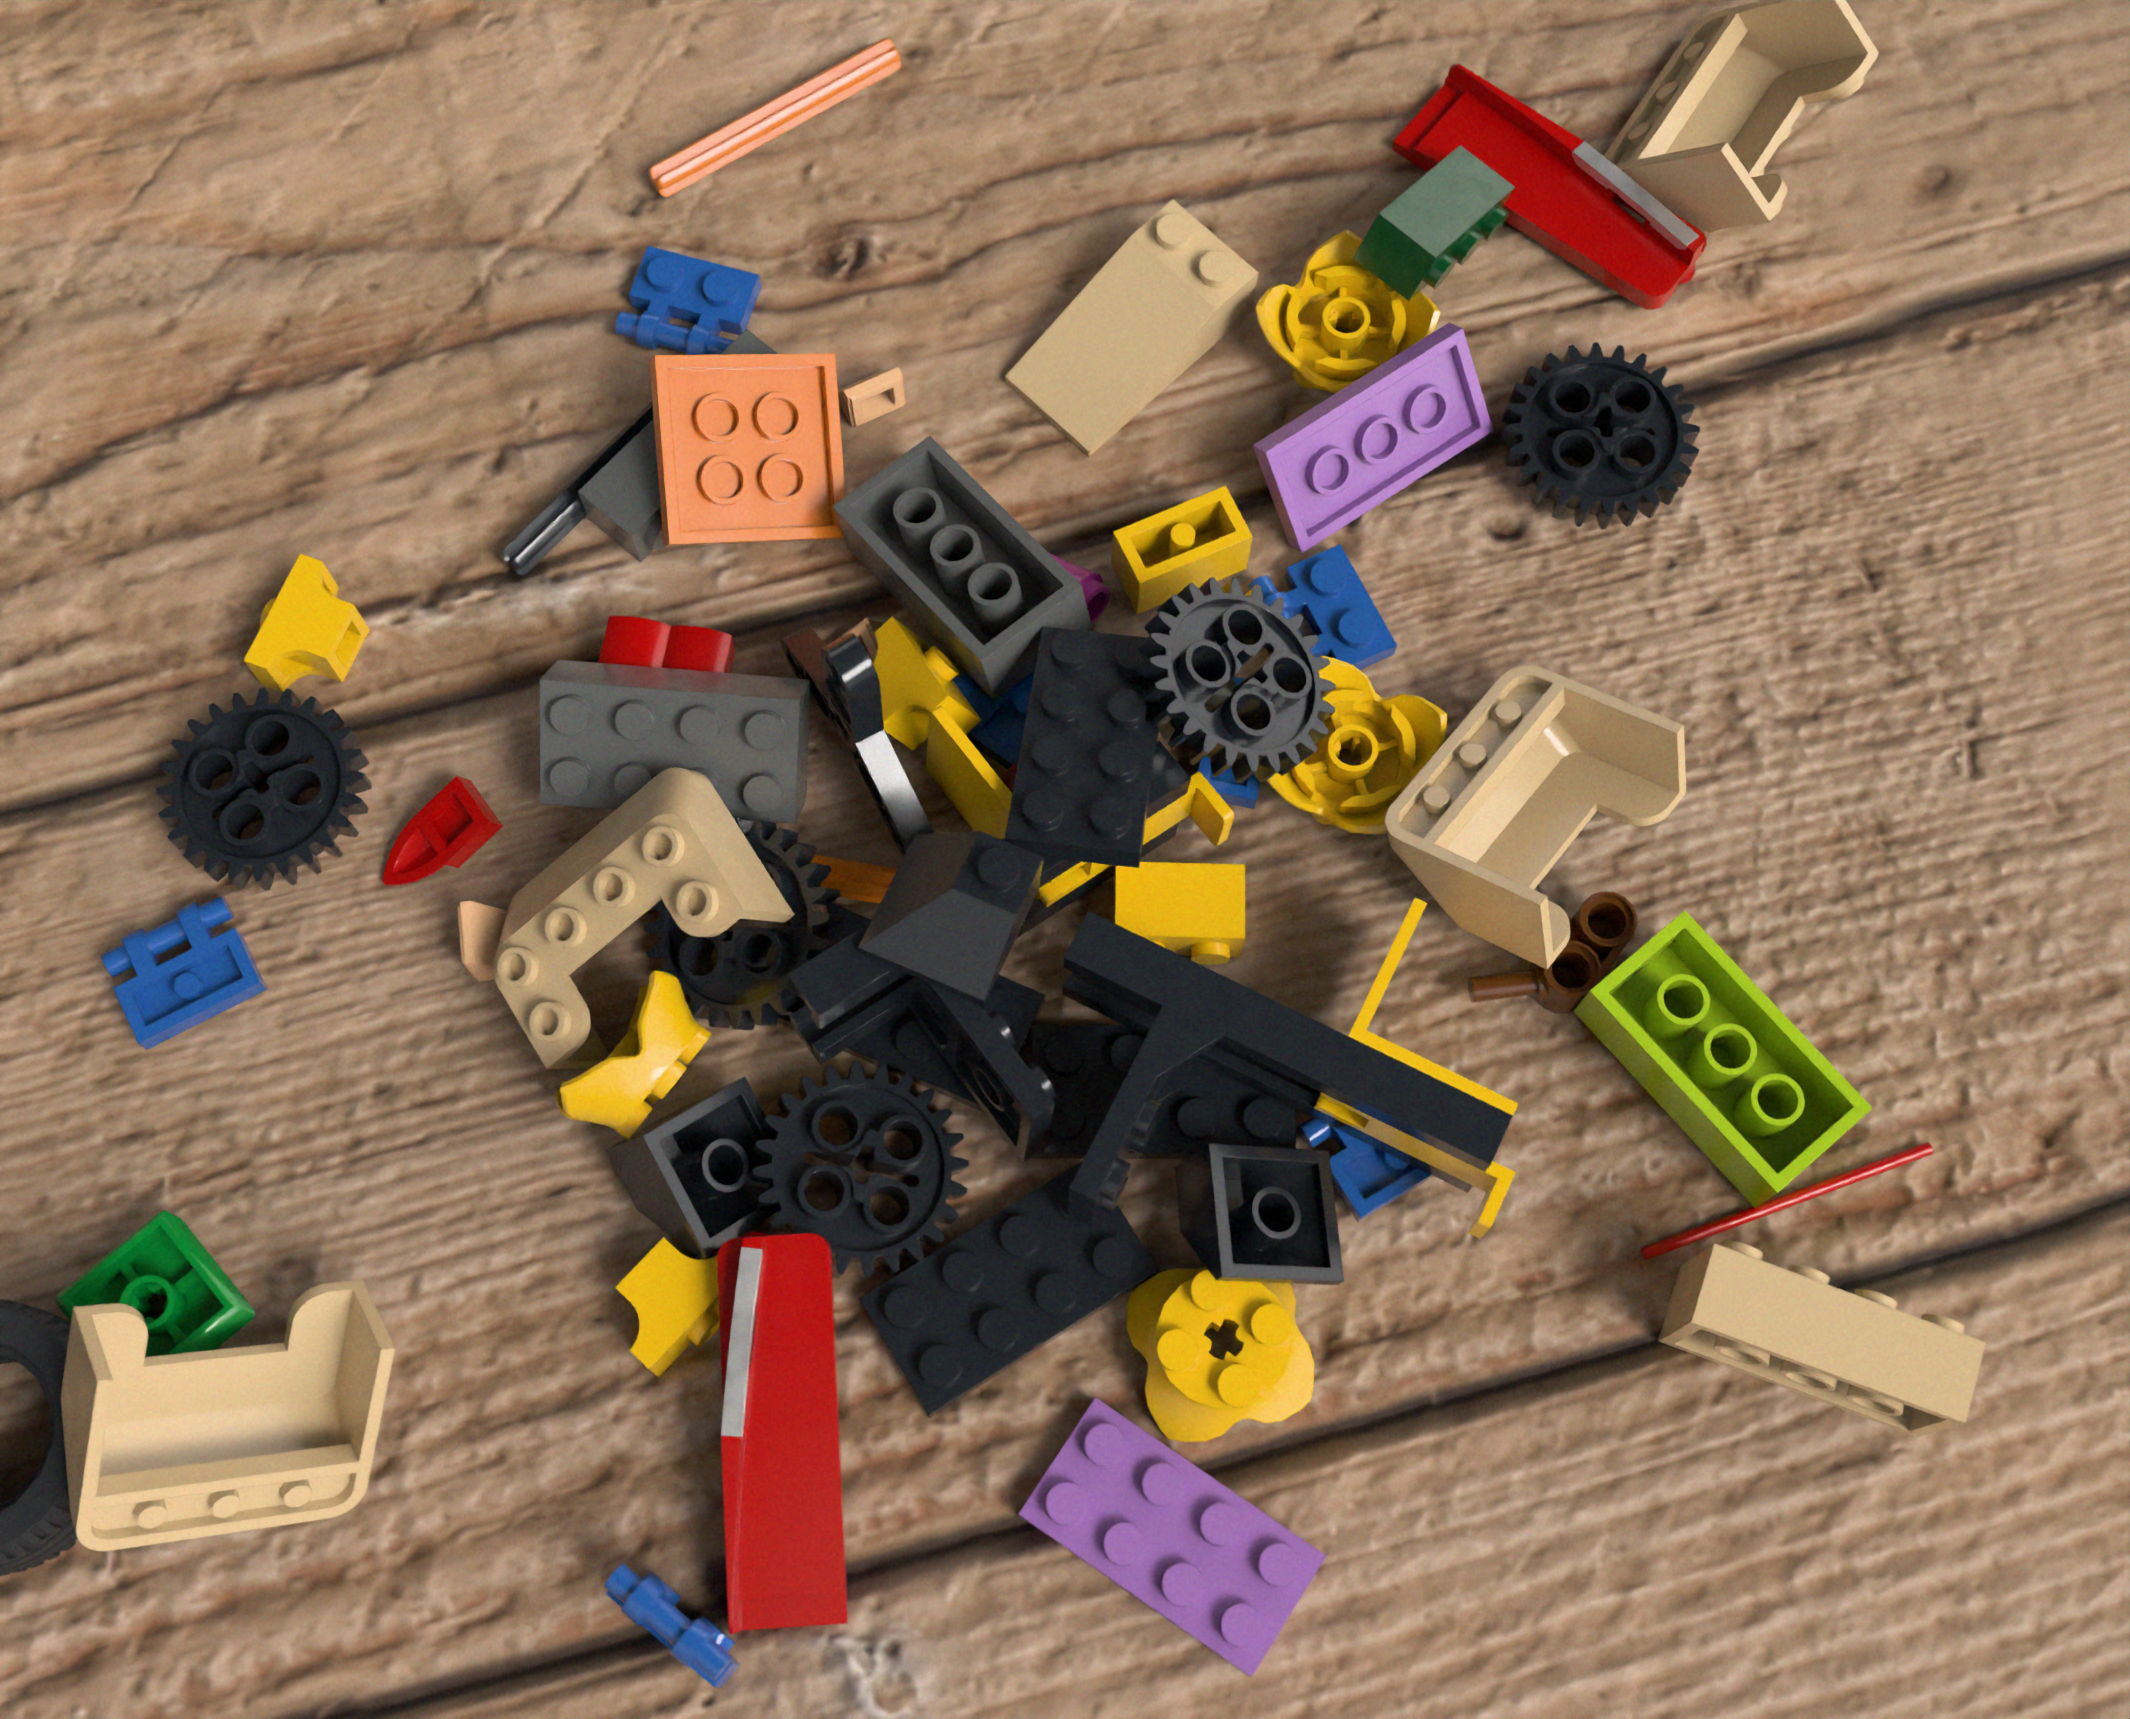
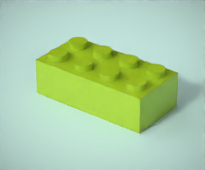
[1574,910,1873,1208]

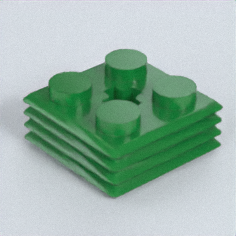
[55,1210,255,1357]

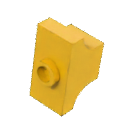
[244,553,370,693]
[873,616,982,750]
[615,1237,720,1377]

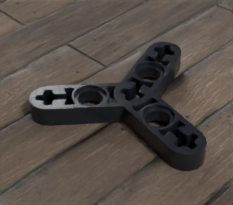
[780,626,934,857]

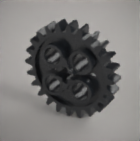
[1500,342,1700,530]
[1136,577,1336,783]
[156,688,372,890]
[644,818,844,1030]
[750,1061,969,1281]

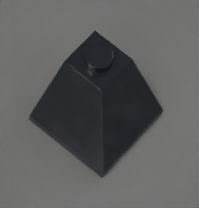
[858,831,1044,1006]
[605,1077,806,1259]
[1175,1143,1344,1285]

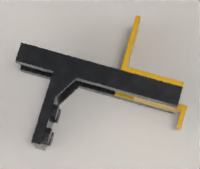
[788,706,1234,1163]
[1062,897,1519,1239]

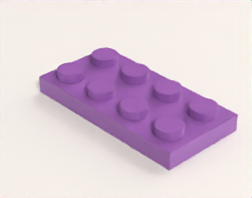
[1253,323,1493,553]
[1018,1397,1326,1677]

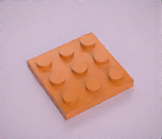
[649,353,846,546]

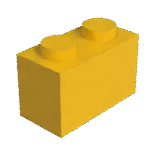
[1111,485,1253,614]
[1113,862,1245,965]

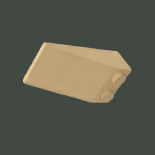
[1005,199,1259,457]

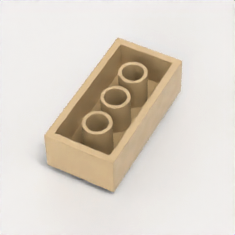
[1658,1240,1986,1437]

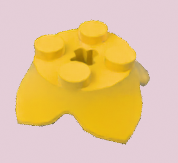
[1255,229,1440,393]
[1267,656,1447,835]
[554,971,712,1139]
[1126,1266,1314,1442]

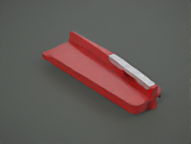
[1392,64,1707,310]
[717,1232,848,1635]

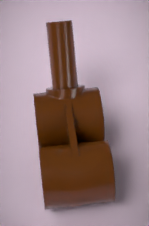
[1467,891,1637,1014]

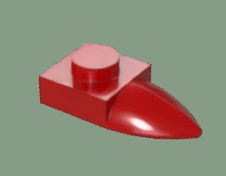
[382,776,503,886]

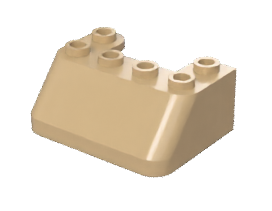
[1604,0,1879,233]
[1385,666,1686,969]
[493,767,794,1069]
[61,1280,395,1551]

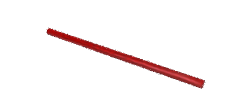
[1640,1142,1933,1260]

